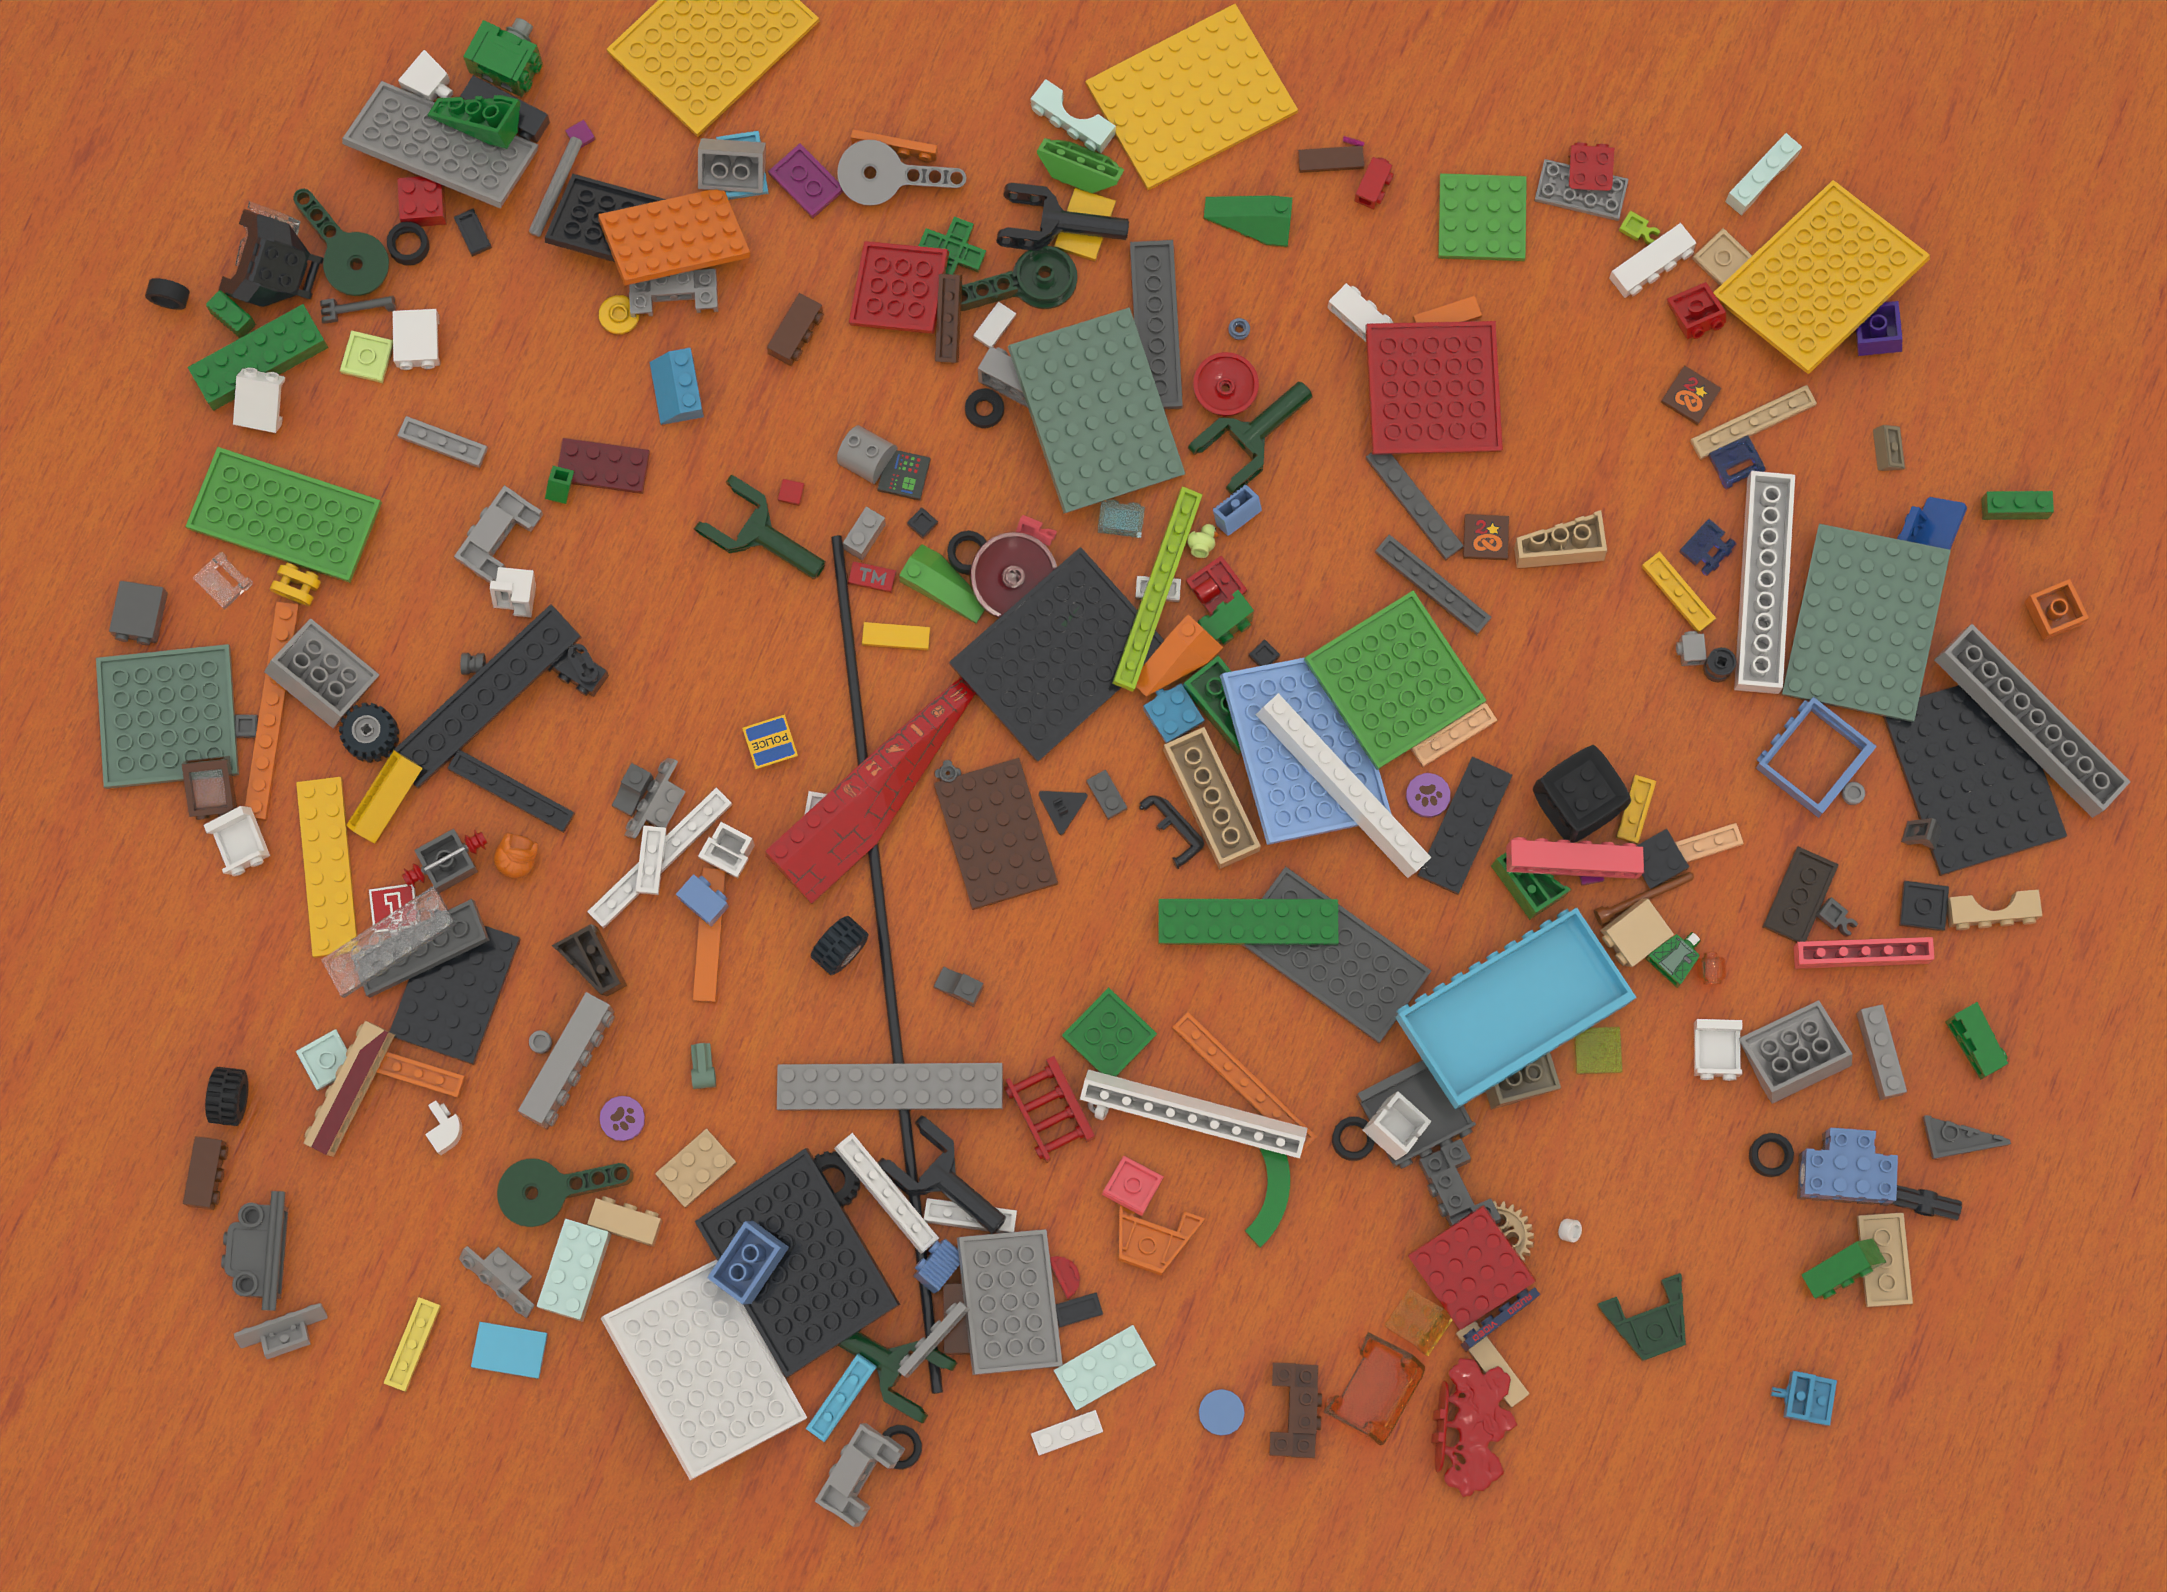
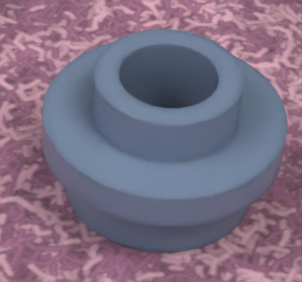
[1228,318,1250,340]

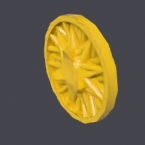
[599,295,639,334]

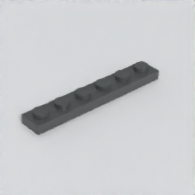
[1366,453,1463,561]
[1375,534,1492,635]

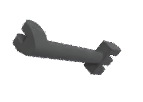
[320,296,396,323]

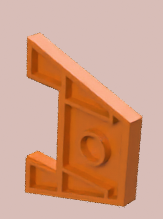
[1118,1204,1205,1275]

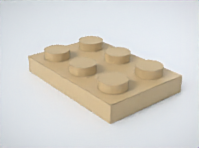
[655,1129,737,1208]

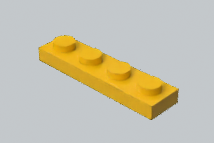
[1642,551,1716,633]

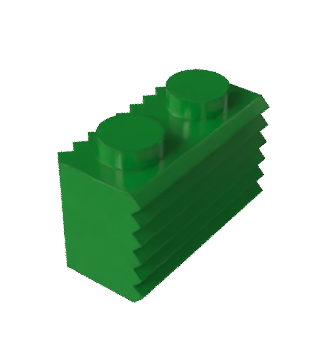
[206,290,256,338]

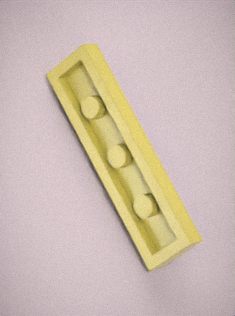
[384,1297,441,1392]

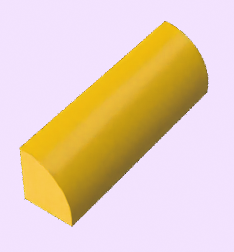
[346,750,422,844]

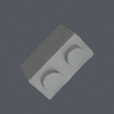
[843,507,886,561]

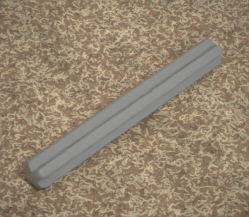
[529,137,582,237]

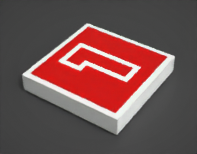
[369,884,419,935]

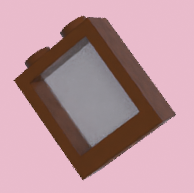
[182,756,237,820]

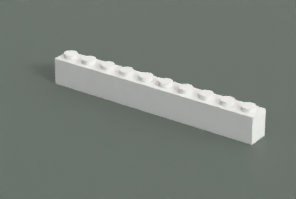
[1255,693,1431,878]
[1080,1069,1307,1158]

